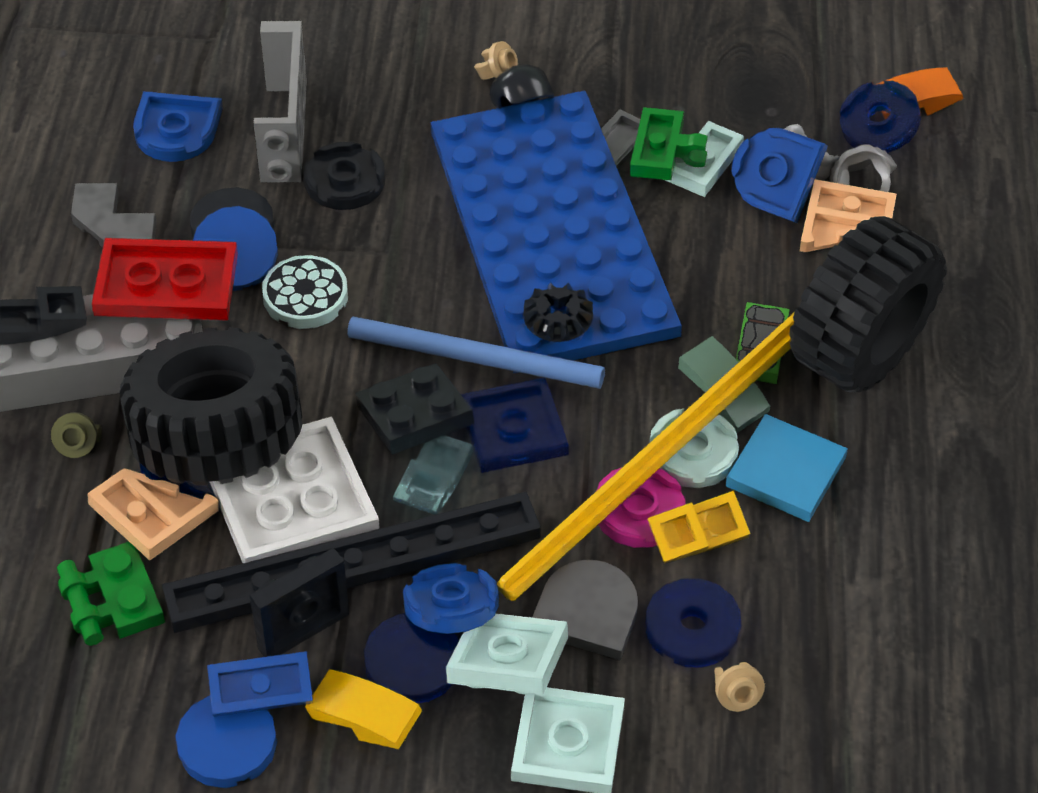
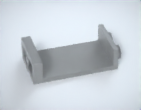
[254,21,307,182]

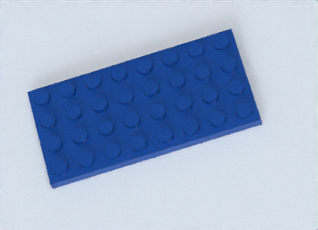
[431,91,682,374]

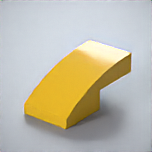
[647,491,751,563]
[305,669,422,749]

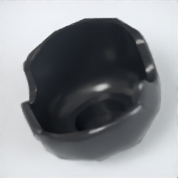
[489,64,554,109]

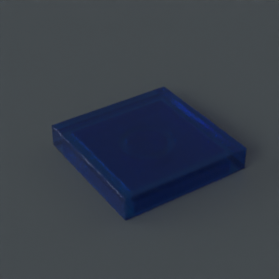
[461,378,569,473]

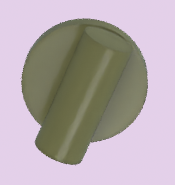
[51,412,102,458]

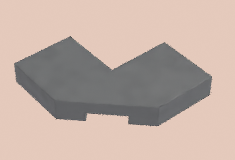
[71,183,156,248]

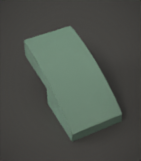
[678,336,770,433]

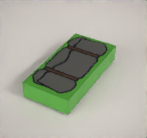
[736,302,790,384]

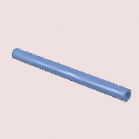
[348,316,605,389]

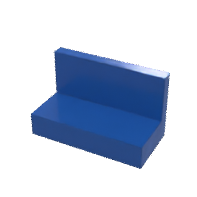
[207,651,313,717]

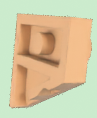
[799,179,897,252]
[88,468,219,561]

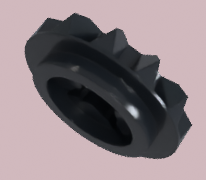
[523,282,593,342]

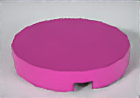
[596,467,686,548]

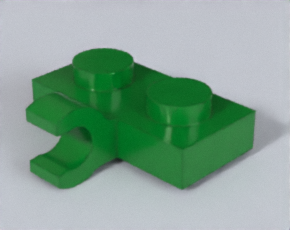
[630,107,708,180]

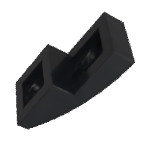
[0,286,87,345]

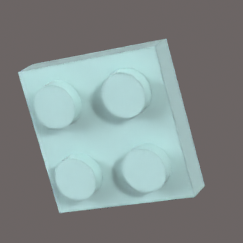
[446,614,568,695]
[511,687,625,793]

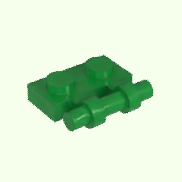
[57,542,165,646]

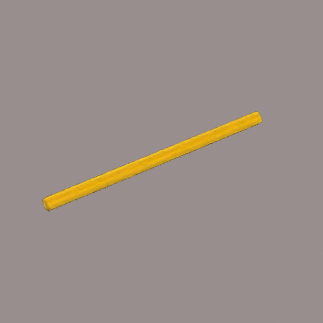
[497,312,795,601]

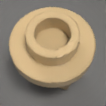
[474,41,518,80]
[714,662,765,712]

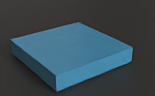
[726,414,848,522]

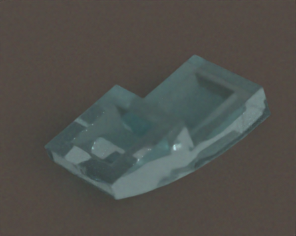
[393,435,473,515]

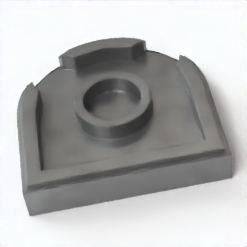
[532,560,638,660]

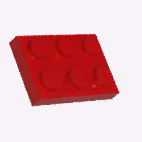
[91,238,238,320]

